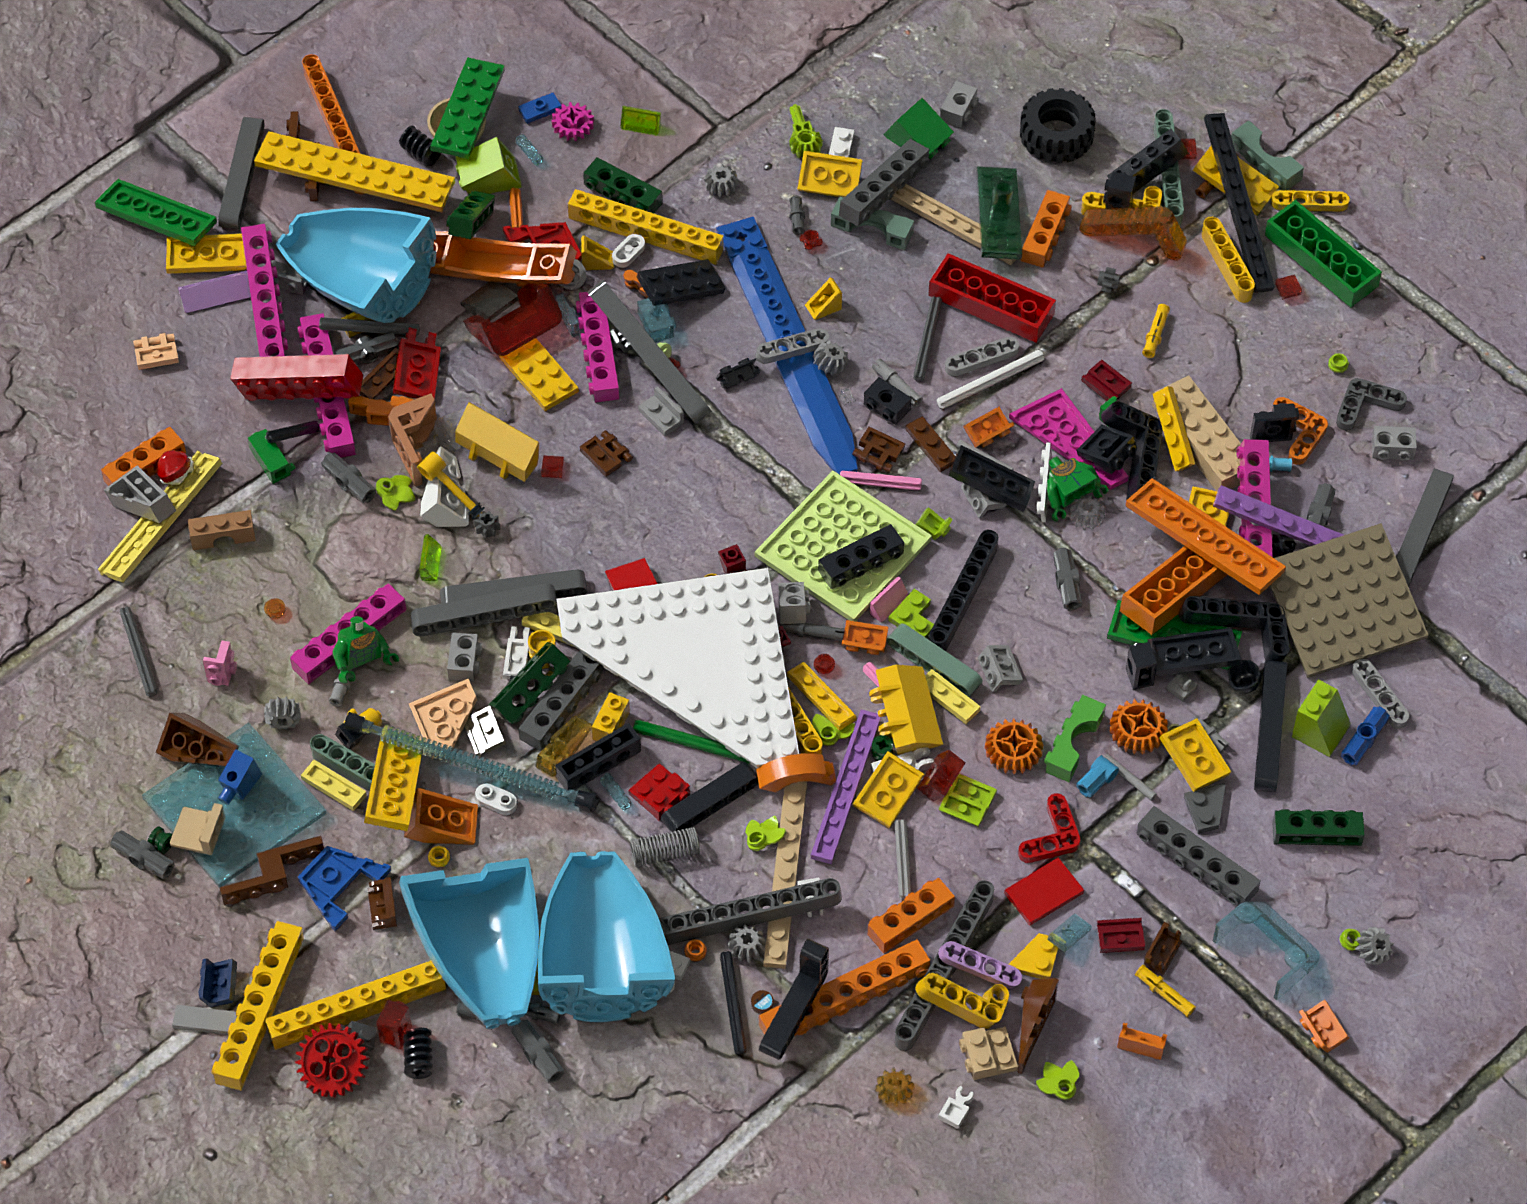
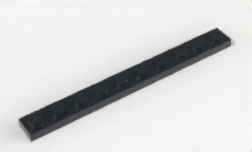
[1204,113,1275,293]

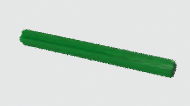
[633,719,750,764]

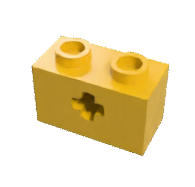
[592,692,630,741]

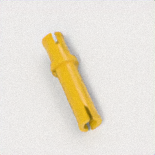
[1142,304,1170,358]
[1135,965,1196,1017]

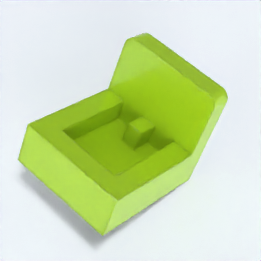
[915,507,953,540]

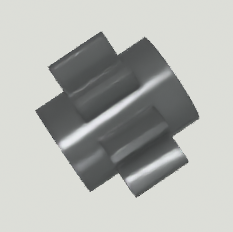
[1097,267,1120,293]
[474,511,501,538]

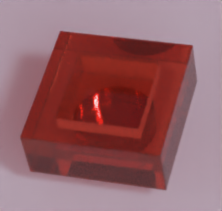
[1181,139,1197,159]
[1275,274,1302,300]
[541,455,564,478]

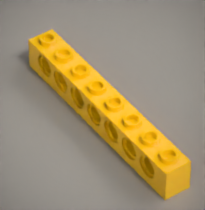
[568,189,724,265]
[212,921,304,1091]
[265,961,446,1050]

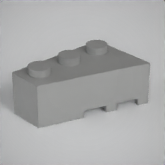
[104,465,176,523]

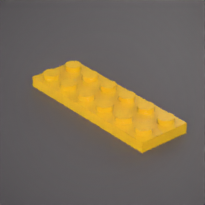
[364,732,424,832]

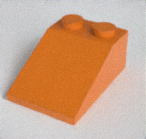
[404,788,478,845]

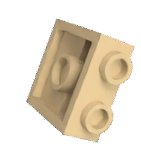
[959,1027,1018,1080]

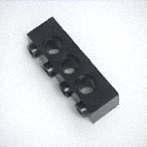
[1107,129,1188,193]
[818,524,904,589]
[555,723,641,794]

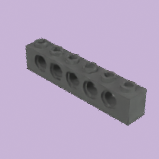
[839,139,930,226]
[518,651,605,751]
[1136,806,1261,909]

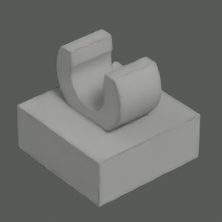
[1167,673,1198,702]

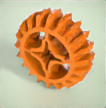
[1109,699,1168,755]
[985,718,1044,774]

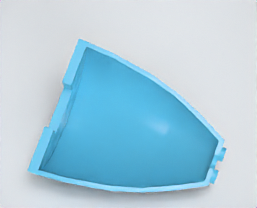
[275,208,437,323]
[538,851,675,1022]
[399,858,539,1029]

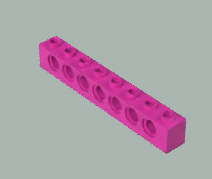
[241,224,288,357]
[297,313,356,458]

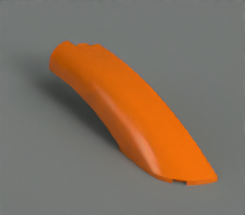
[430,231,576,284]

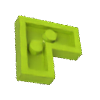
[888,589,934,638]

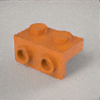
[963,406,1014,448]
[842,620,889,655]
[1299,1000,1350,1053]

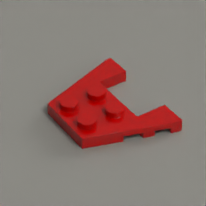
[503,222,582,295]

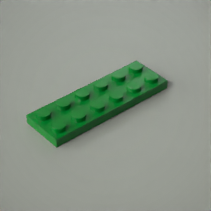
[431,57,505,159]
[95,179,217,246]
[1107,600,1242,670]

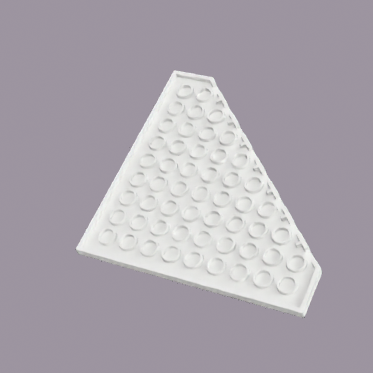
[557,568,799,768]

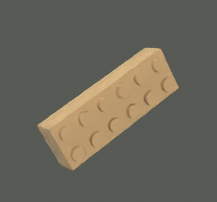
[1152,376,1257,492]

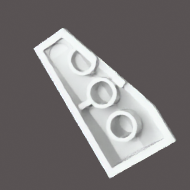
[420,446,469,527]

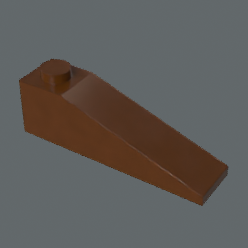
[155,712,239,766]
[1017,978,1059,1074]

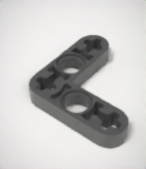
[1336,378,1407,431]

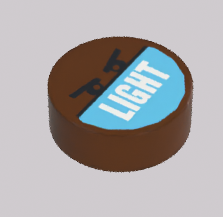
[751,990,774,1014]

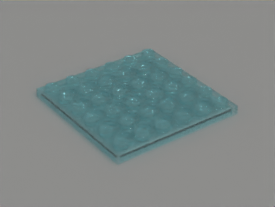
[142,722,326,887]

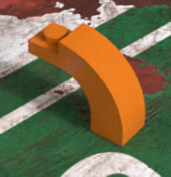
[756,753,836,793]

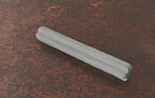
[895,820,911,900]

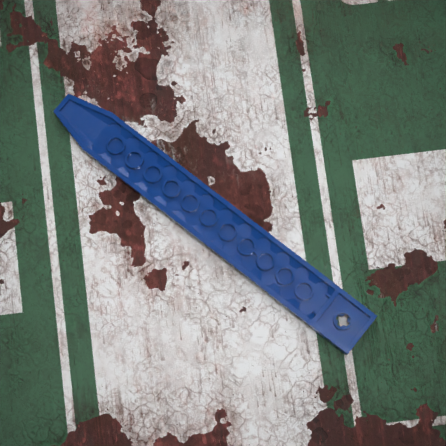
[716,216,858,475]

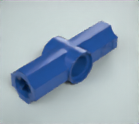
[1341,706,1390,765]

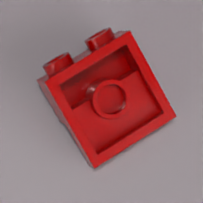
[628,763,690,821]

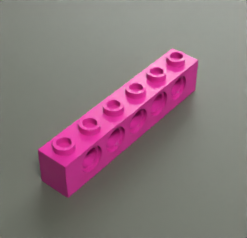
[575,291,619,403]
[1236,439,1272,557]
[290,583,406,685]

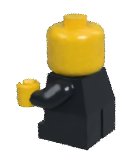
[335,708,382,750]

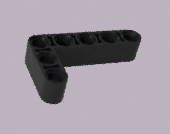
[1101,401,1163,500]
[1178,596,1289,662]
[758,938,829,1060]

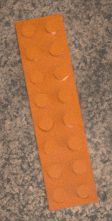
[1125,478,1286,595]

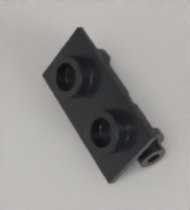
[716,358,760,389]

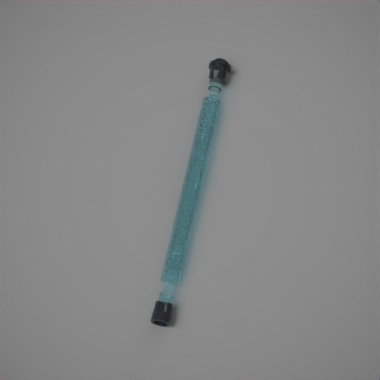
[344,712,600,814]

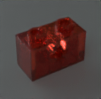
[917,750,966,802]
[376,1000,412,1050]

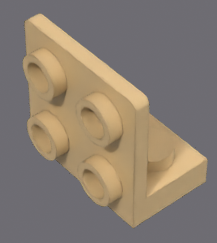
[170,803,226,855]

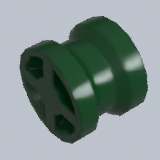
[871,735,893,761]
[148,826,173,854]

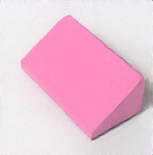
[870,576,908,622]

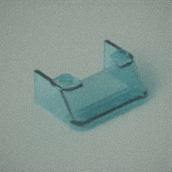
[1212,901,1320,1001]

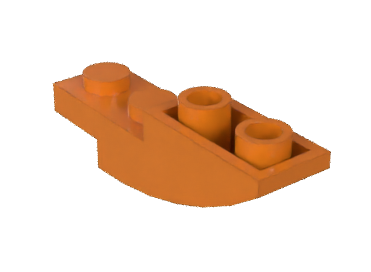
[348,396,415,425]

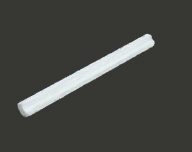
[936,350,1044,409]

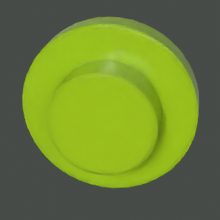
[1328,353,1349,373]

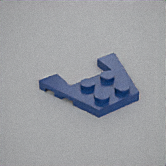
[298,846,392,931]

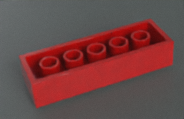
[928,253,1056,343]
[230,354,364,401]

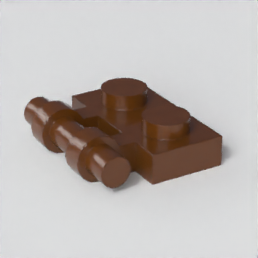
[852,427,905,473]
[579,430,633,477]

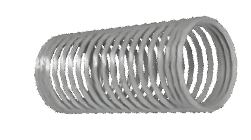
[630,827,700,867]

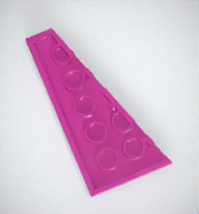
[1009,388,1129,490]

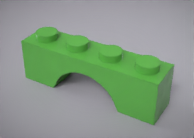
[1044,695,1106,783]

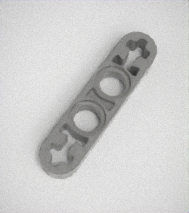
[755,328,829,364]
[945,337,1019,377]
[1352,659,1409,729]

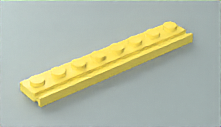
[98,451,223,583]

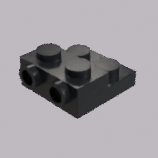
[1250,403,1299,442]
[1076,424,1137,474]

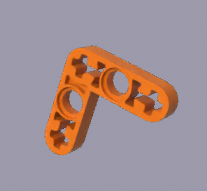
[1272,397,1328,465]

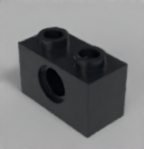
[1103,172,1136,217]
[864,377,912,425]
[1126,642,1157,690]

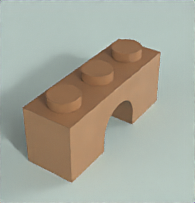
[188,510,256,550]

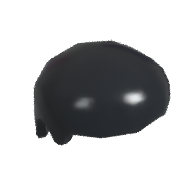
[1228,660,1261,694]

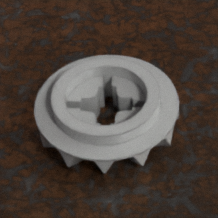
[559,259,586,290]

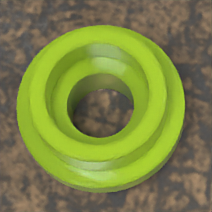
[1340,929,1361,951]

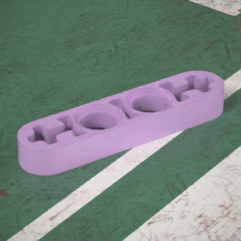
[938,941,1022,989]

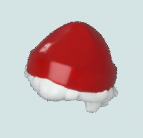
[157,450,194,485]

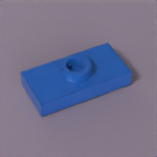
[518,92,562,124]

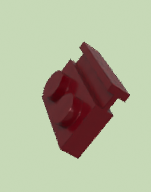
[1081,359,1132,401]
[1096,918,1145,953]

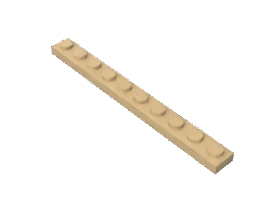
[763,781,808,969]

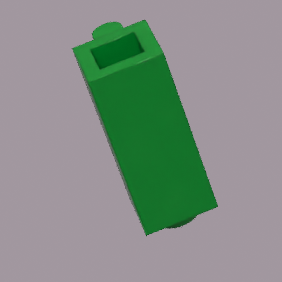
[247,429,295,484]

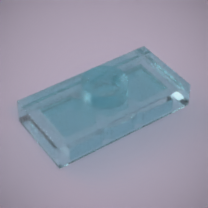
[555,293,579,337]
[1047,913,1092,952]

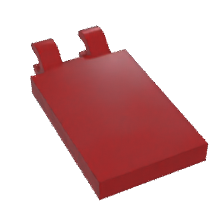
[393,327,441,399]

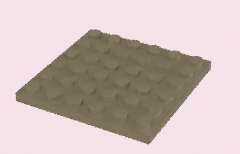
[1270,523,1429,678]

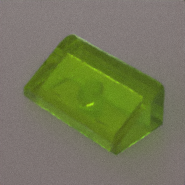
[620,106,661,136]
[419,534,442,581]

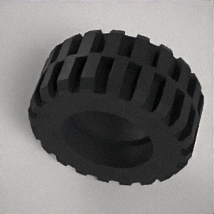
[1020,88,1096,164]

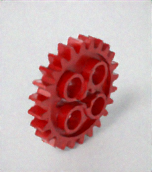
[295,1023,369,1098]

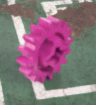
[551,102,594,141]

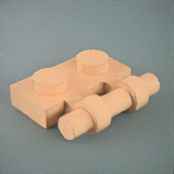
[133,333,179,370]

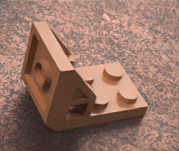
[388,394,437,487]

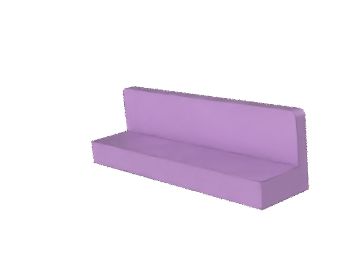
[178,271,262,313]

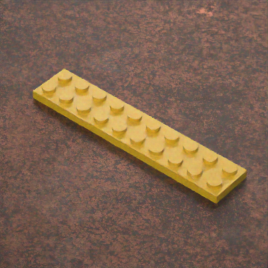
[254,131,455,212]

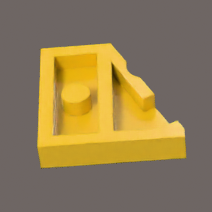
[1009,933,1060,979]

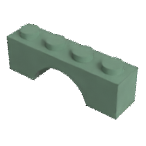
[1231,121,1304,190]
[831,196,914,250]

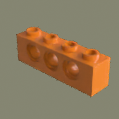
[1021,190,1072,268]
[101,426,186,486]
[867,877,955,954]

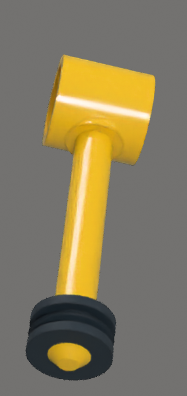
[417,451,485,519]

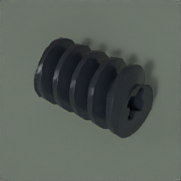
[399,125,441,166]
[403,1028,433,1079]

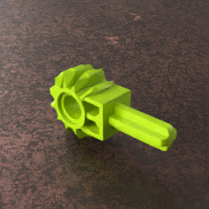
[789,104,823,158]

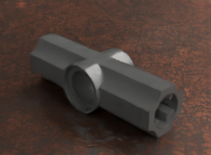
[334,332,398,364]
[321,452,376,503]
[1306,483,1336,527]
[1053,548,1082,611]
[110,830,175,879]
[511,1019,565,1083]

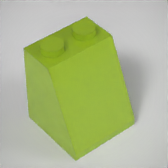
[455,137,522,194]
[1292,679,1351,757]

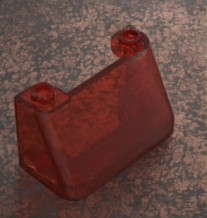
[463,283,562,356]

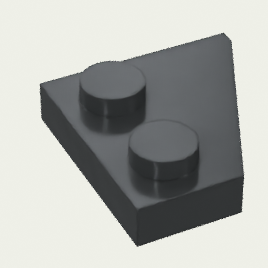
[1184,783,1225,834]

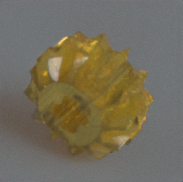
[875,1067,914,1107]

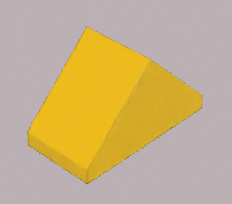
[581,235,614,270]
[805,277,842,320]

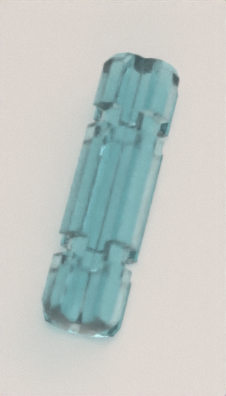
[516,134,543,166]
[600,773,632,810]

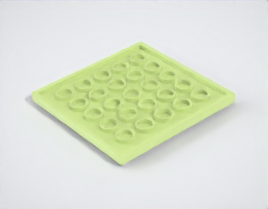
[754,471,932,621]

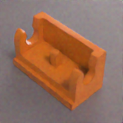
[1117,1022,1167,1060]

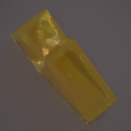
[535,715,592,777]

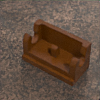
[368,877,397,930]
[1143,922,1182,977]

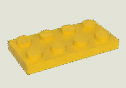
[1193,146,1279,216]
[166,234,247,274]
[499,334,579,411]

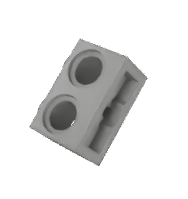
[1371,426,1416,461]
[778,582,810,624]
[447,633,482,682]

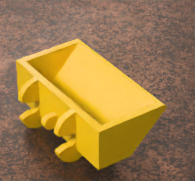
[455,402,539,482]
[869,664,943,755]

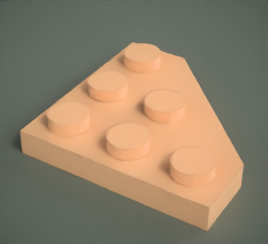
[409,679,477,759]

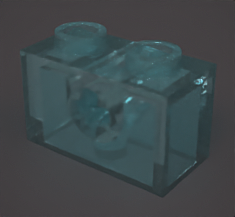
[637,298,676,343]

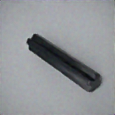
[265,420,320,443]

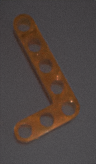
[1079,207,1187,261]

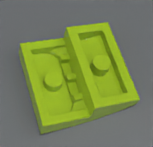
[938,773,997,827]

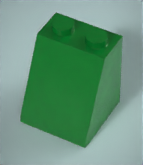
[883,98,954,160]

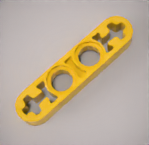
[1271,190,1350,212]

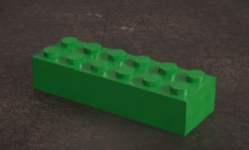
[1265,200,1382,308]

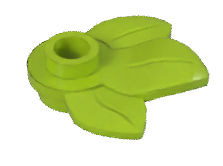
[375,475,415,511]
[812,714,855,746]
[745,816,786,851]
[1036,1060,1079,1100]

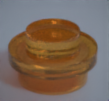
[264,598,286,619]

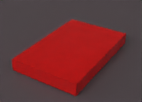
[1004,857,1084,926]

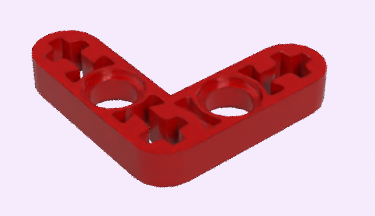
[1018,793,1080,863]

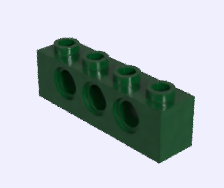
[583,157,663,214]
[446,191,495,239]
[489,642,571,724]
[1272,809,1365,846]

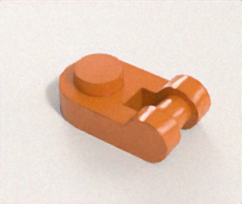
[623,270,648,298]

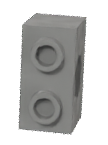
[940,81,979,128]

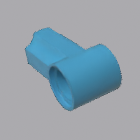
[1076,755,1120,798]

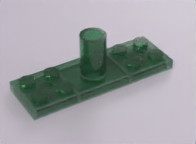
[976,166,1022,260]

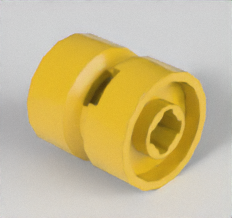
[528,630,556,669]

